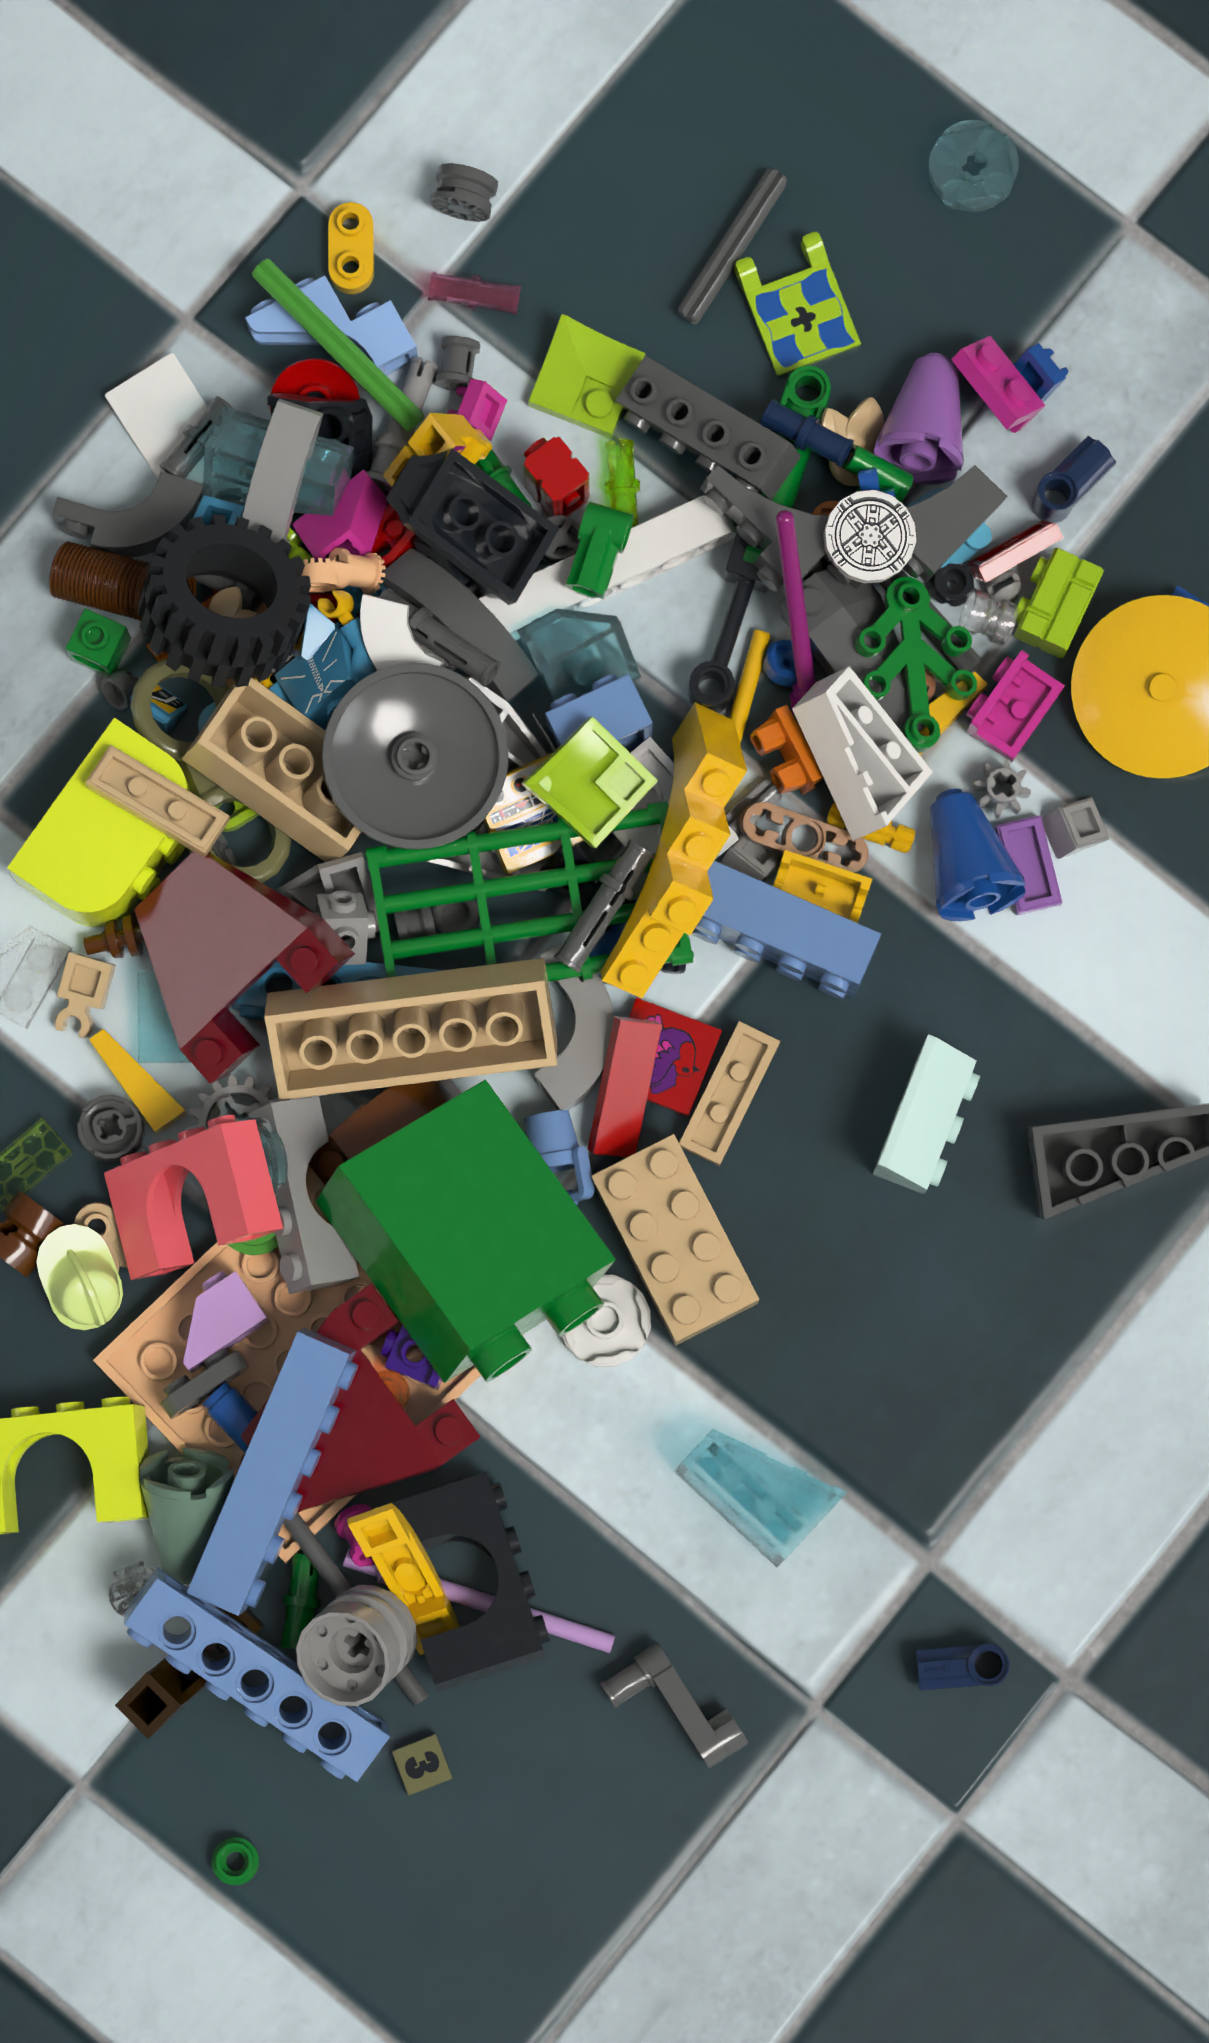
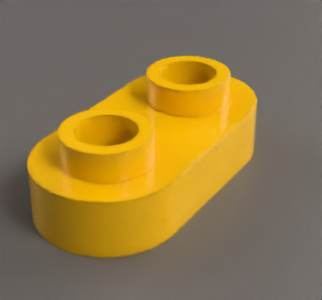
[328,202,374,294]

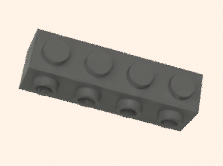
[615,355,801,501]

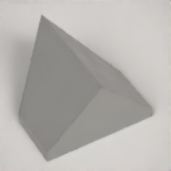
[277,852,380,932]

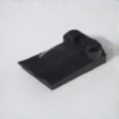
[386,448,560,605]

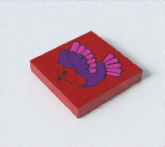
[628,997,722,1117]

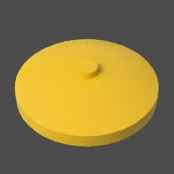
[1071,595,1209,778]

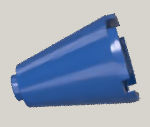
[930,789,1026,921]

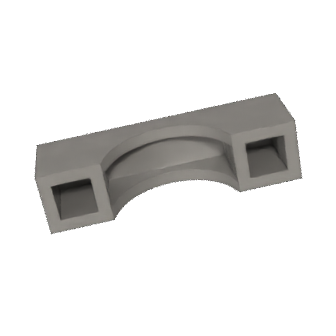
[249,1096,359,1294]

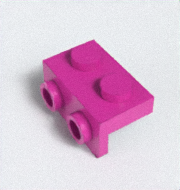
[951,336,1046,433]
[966,650,1065,762]

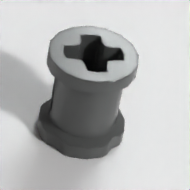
[435,336,480,391]

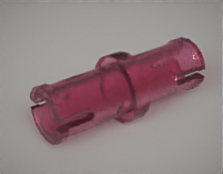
[428,271,521,315]

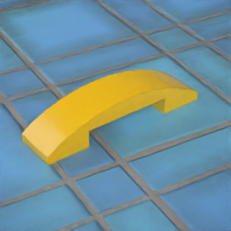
[347,1503,460,1655]

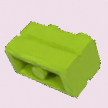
[1011,548,1104,659]

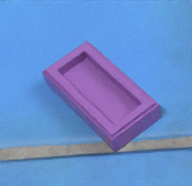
[995,815,1063,916]

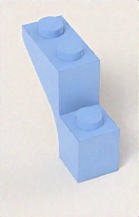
[245,276,418,376]

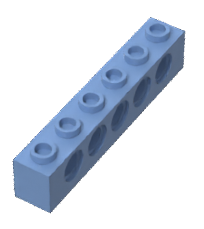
[124,1567,390,1782]

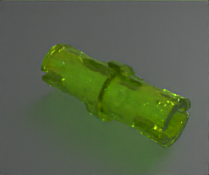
[604,439,640,528]

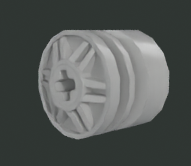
[296,1585,417,1706]

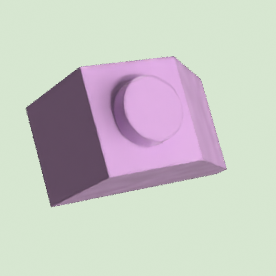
[183,1270,270,1373]

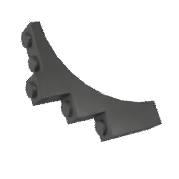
[700,465,1008,594]

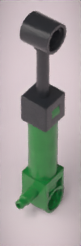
[688,365,831,713]

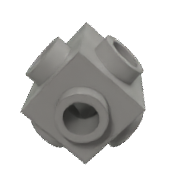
[313,891,376,965]

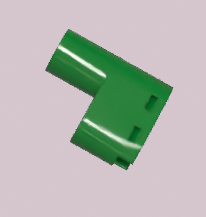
[842,444,914,502]

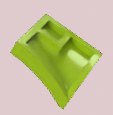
[528,314,646,439]
[521,716,658,848]

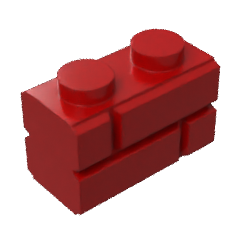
[523,437,590,517]

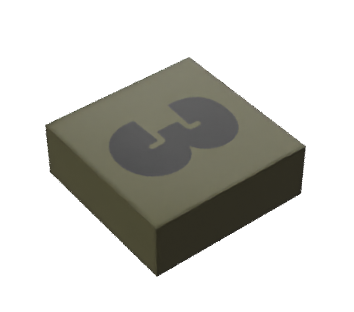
[392,1734,453,1796]

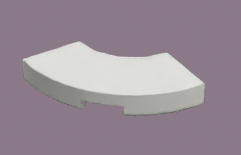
[360,594,443,670]

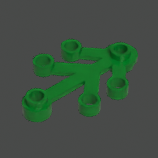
[855,577,977,753]

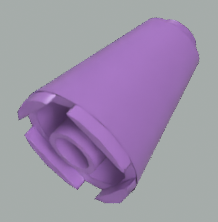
[873,353,964,485]

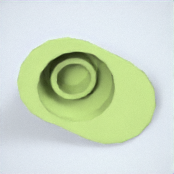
[36,1224,123,1330]

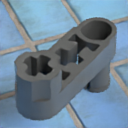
[600,1642,749,1769]

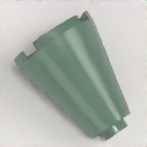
[139,1448,234,1584]

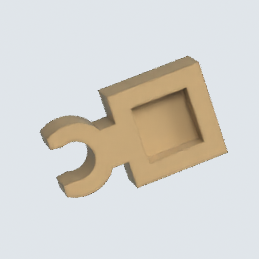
[55,952,116,1038]

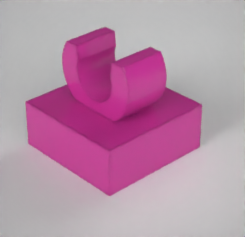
[447,379,507,441]

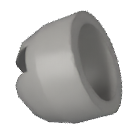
[984,569,1022,607]

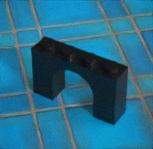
[379,1472,550,1692]

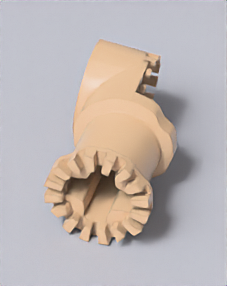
[301,548,386,594]

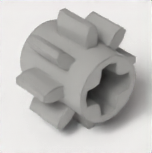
[973,759,1031,819]

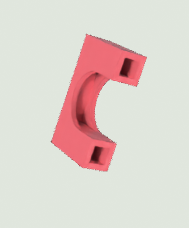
[104,1115,283,1280]

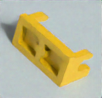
[773,850,872,923]

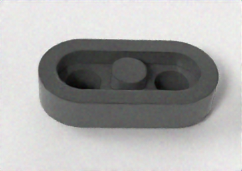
[160,1348,249,1419]

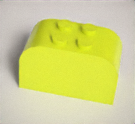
[7,718,192,928]

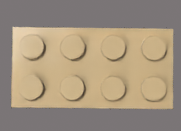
[182,677,361,862]
[591,1134,760,1346]

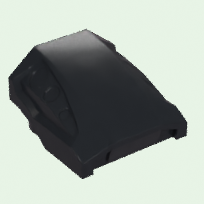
[267,393,373,489]

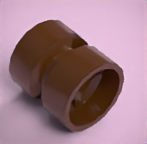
[0,1190,65,1278]

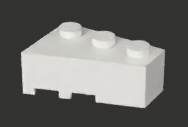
[792,666,933,841]

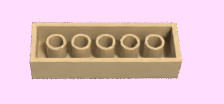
[264,958,557,1100]

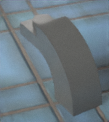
[52,472,208,558]

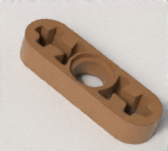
[739,802,868,873]

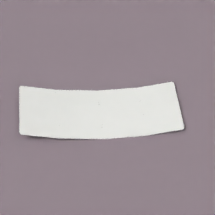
[105,353,253,499]

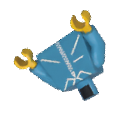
[255,590,376,730]

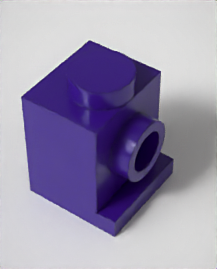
[380,1324,442,1390]

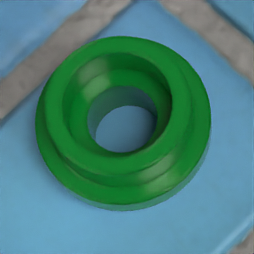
[212,1837,259,1885]

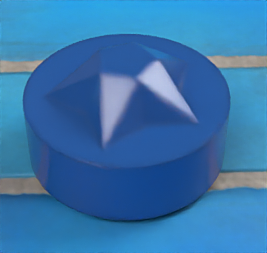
[763,640,797,687]

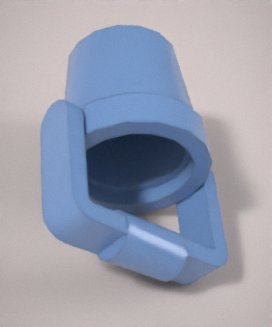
[524,1110,594,1205]

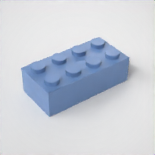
[692,861,881,1000]

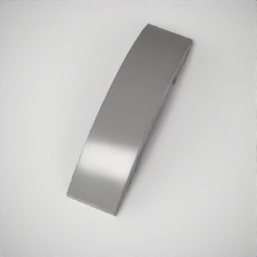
[242,399,323,544]

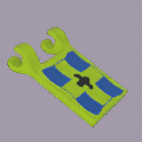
[734,232,861,377]

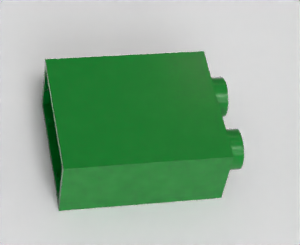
[315,1079,616,1383]

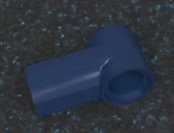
[1032,436,1116,523]
[916,1642,1010,1691]

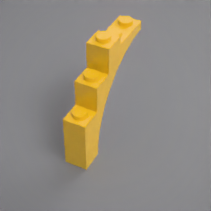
[600,702,747,998]

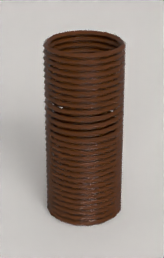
[49,541,196,621]

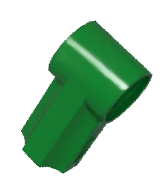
[566,501,634,599]

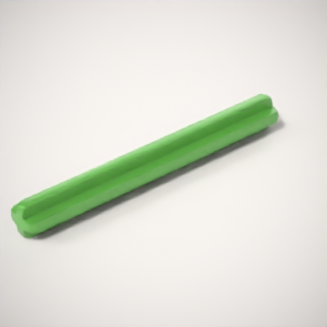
[252,258,425,432]

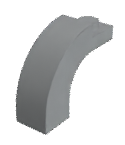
[534,946,614,1111]

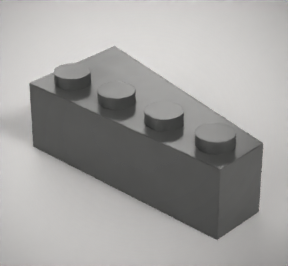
[1027,1103,1209,1220]

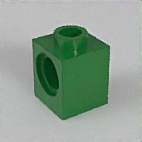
[65,608,132,676]

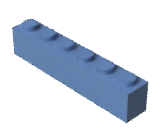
[187,1328,358,1616]

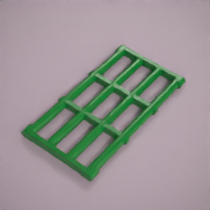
[364,800,694,982]

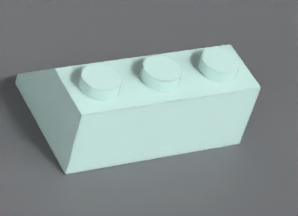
[873,1034,980,1194]

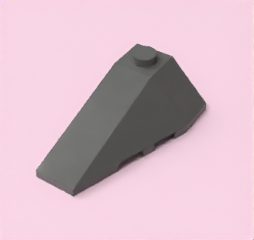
[779,569,926,732]

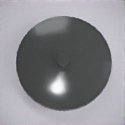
[321,663,508,850]

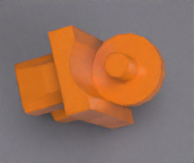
[750,705,824,795]

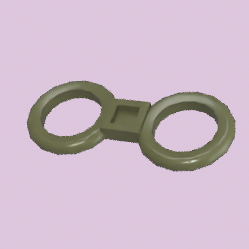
[130,659,292,883]

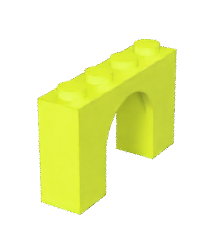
[0,1397,149,1534]

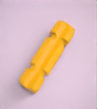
[827,802,916,853]

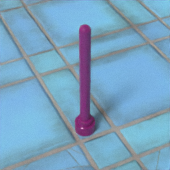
[775,510,818,717]

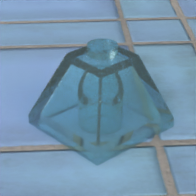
[517,609,641,703]

